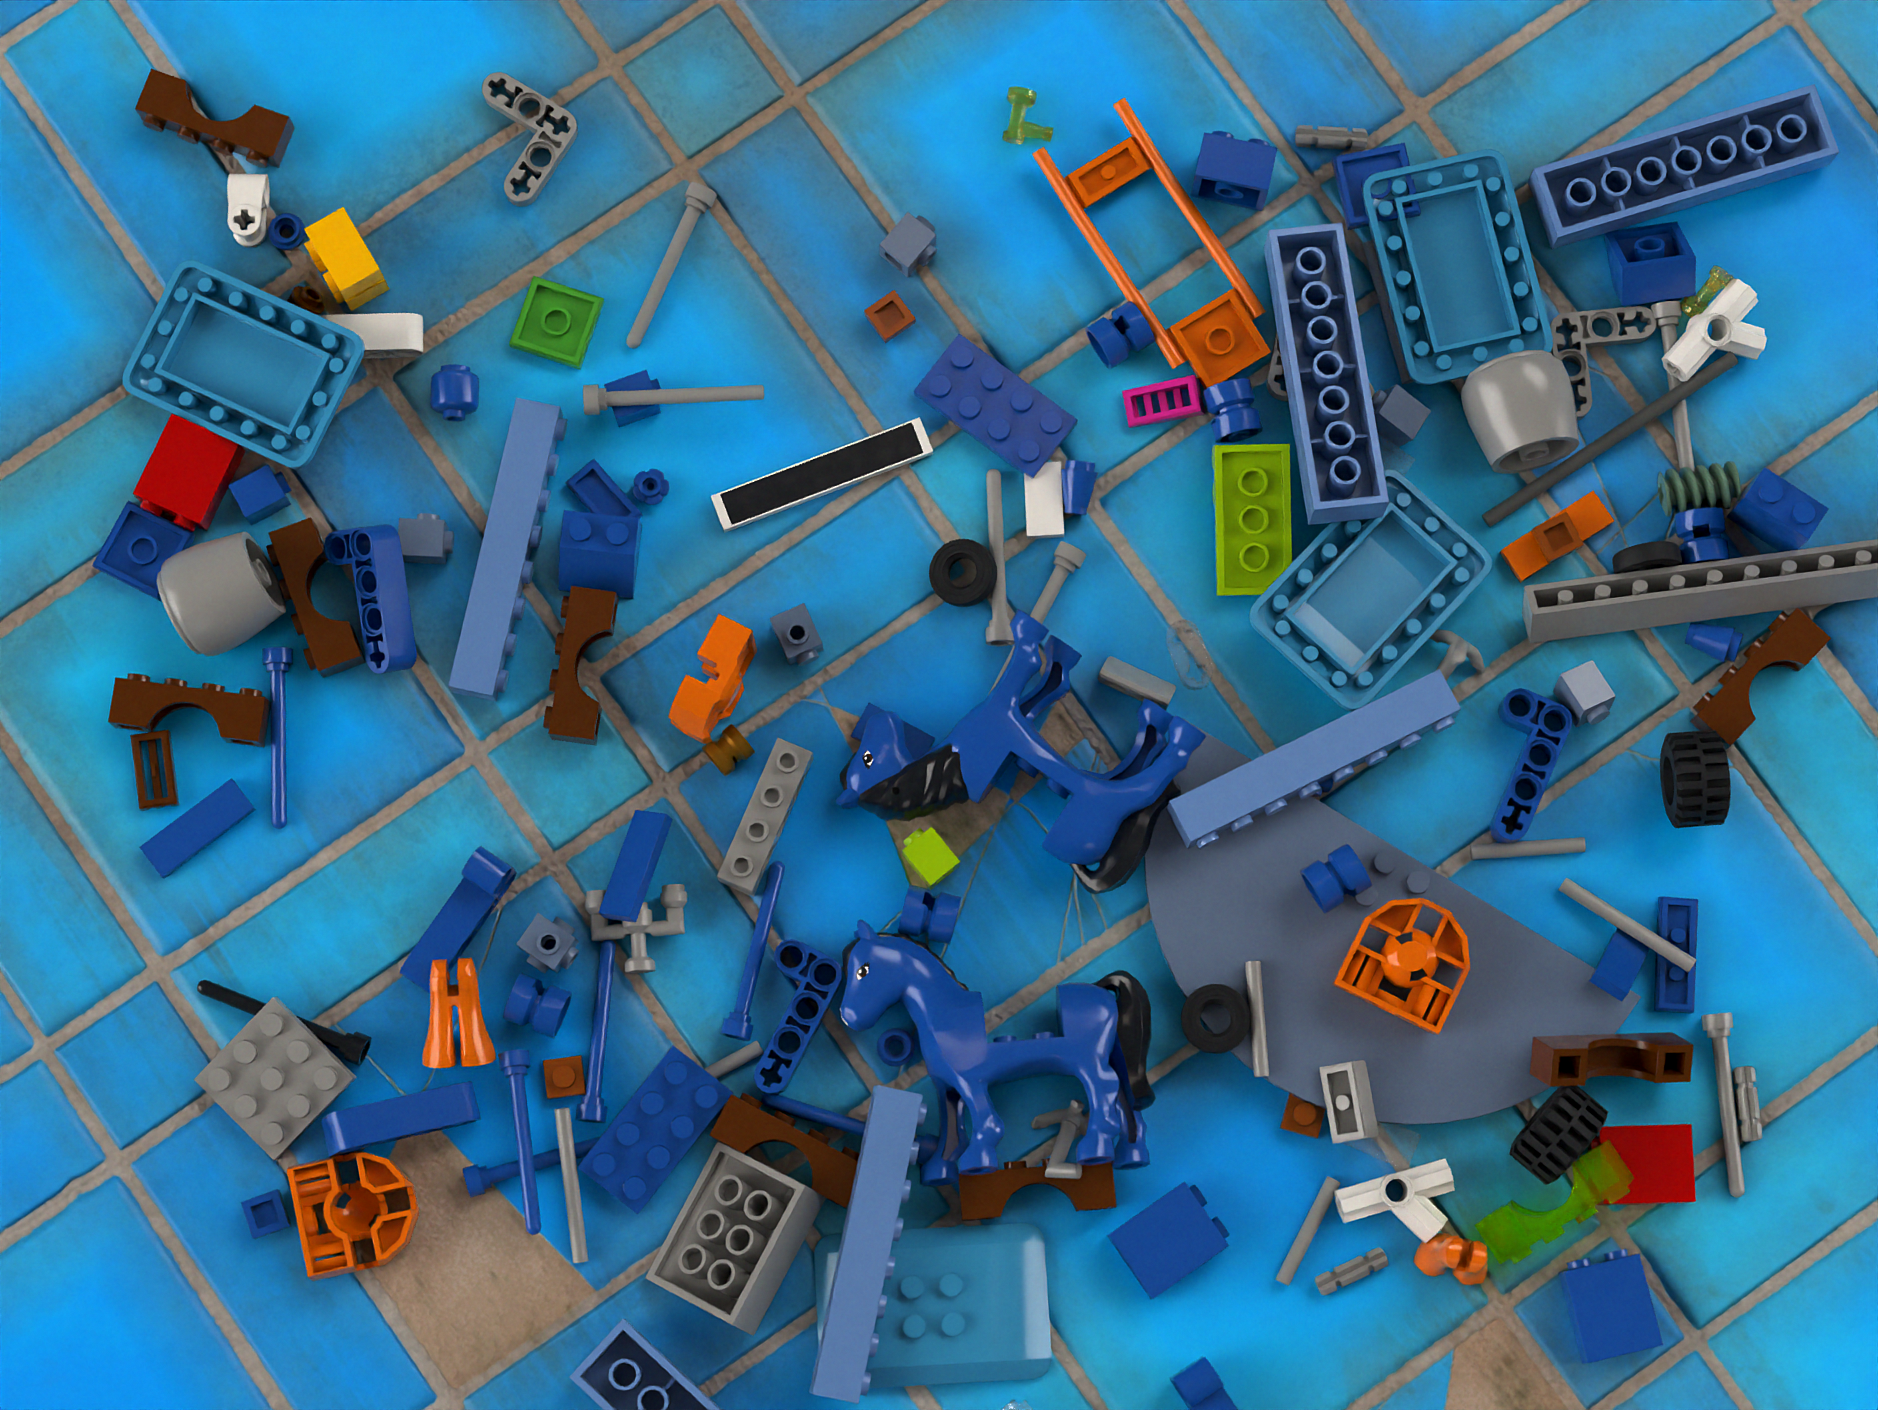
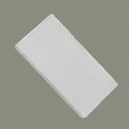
[1024,462,1064,539]

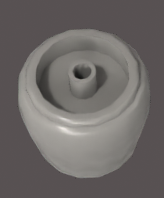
[1461,350,1579,474]
[157,532,286,656]

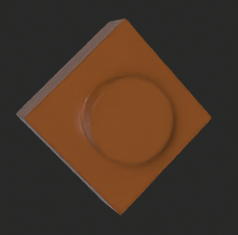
[864,290,916,343]
[1531,512,1584,564]
[543,1055,586,1100]
[1280,1094,1325,1139]

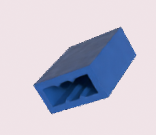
[1726,467,1829,552]
[1107,1181,1229,1299]
[1558,1248,1663,1363]

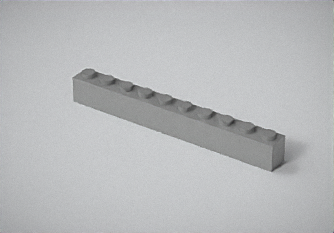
[1522,539,1878,643]

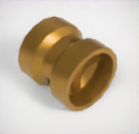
[702,724,755,777]

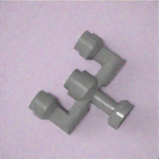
[585,884,687,974]

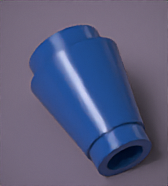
[1061,460,1098,515]
[1684,622,1743,663]

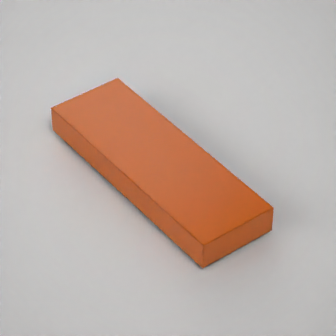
[1499,490,1614,583]

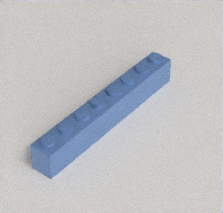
[448,397,568,702]
[1167,669,1461,849]
[809,1085,927,1404]

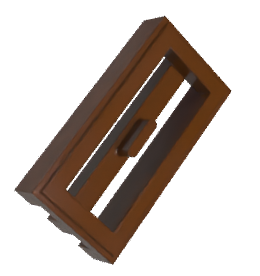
[130,730,179,811]

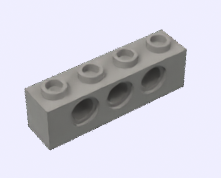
[717,738,814,897]

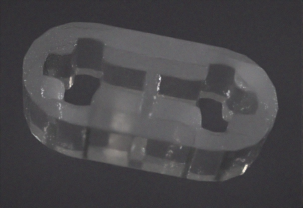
[1165,619,1214,691]

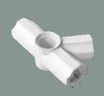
[1661,279,1767,382]
[1334,1158,1455,1243]

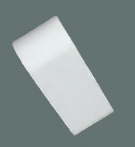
[320,313,423,359]

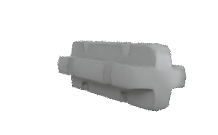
[1295,125,1368,151]
[1733,1066,1762,1142]
[1314,1247,1389,1295]

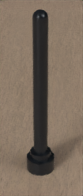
[197,980,372,1066]

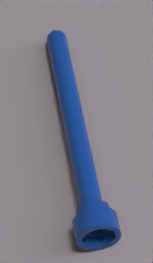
[262,647,293,829]
[720,861,785,1041]
[575,940,616,1123]
[498,1050,541,1235]
[761,1094,939,1164]
[462,1136,600,1198]

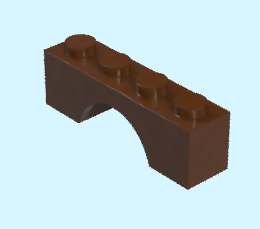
[135,69,295,168]
[266,517,366,678]
[543,586,619,745]
[1690,608,1831,749]
[108,673,271,747]
[1530,1032,1694,1087]
[710,1092,859,1209]
[958,1158,1116,1221]

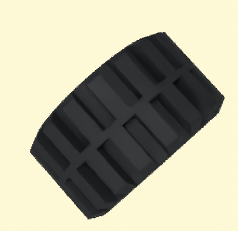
[1660,730,1731,828]
[1509,1086,1608,1185]

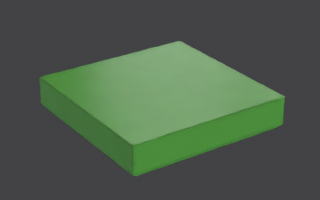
[509,276,604,370]

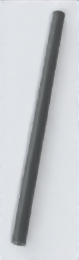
[1482,351,1738,527]

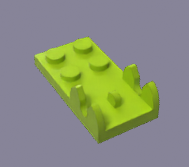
[1212,444,1292,596]

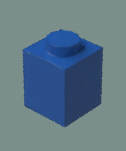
[604,370,661,427]
[228,464,292,525]

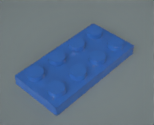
[914,334,1078,479]
[577,1045,733,1214]

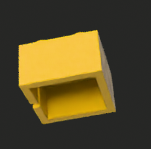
[304,207,390,311]

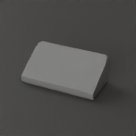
[1098,656,1176,710]
[1319,1060,1378,1144]

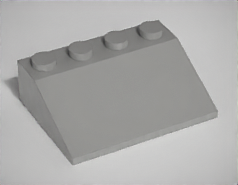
[645,1141,826,1336]

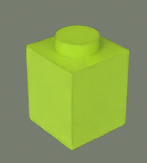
[902,826,960,890]

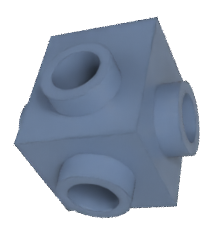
[516,913,579,974]

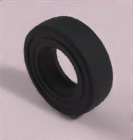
[929,539,997,607]
[1612,541,1682,574]
[1181,984,1250,1054]

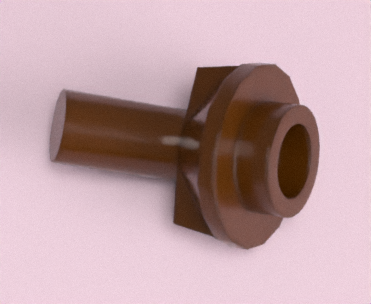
[287,286,324,315]

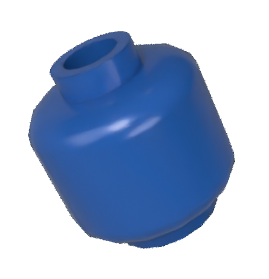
[430,364,479,422]

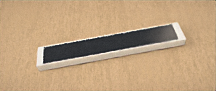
[711,417,933,533]

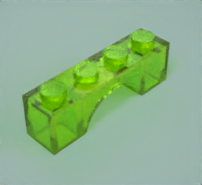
[1475,1139,1634,1265]

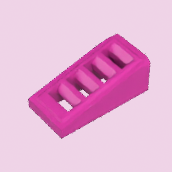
[1122,375,1205,428]

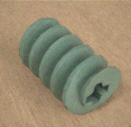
[1657,461,1741,517]

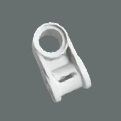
[227,174,270,248]

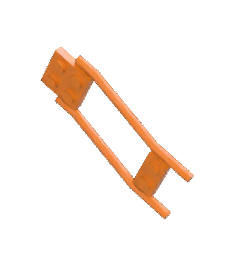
[1032,98,1271,389]

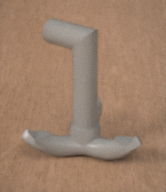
[1429,630,1485,681]
[1031,1099,1088,1179]

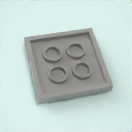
[194,997,357,1160]

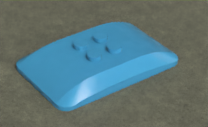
[1362,149,1553,386]
[122,260,365,469]
[1249,469,1492,711]
[814,1223,1052,1388]

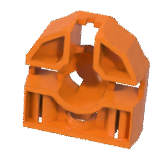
[668,614,757,744]
[1332,898,1470,1035]
[287,1151,420,1281]

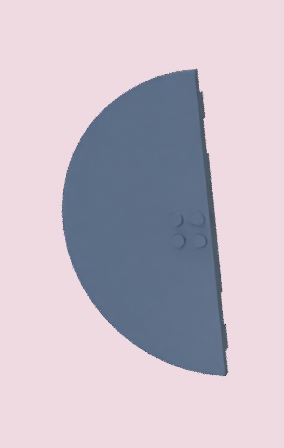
[1144,718,1641,1125]

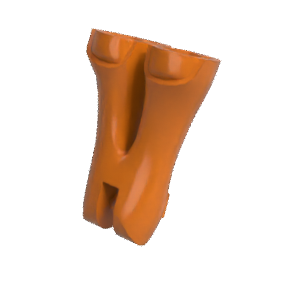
[422,958,496,1068]
[1414,1233,1488,1285]

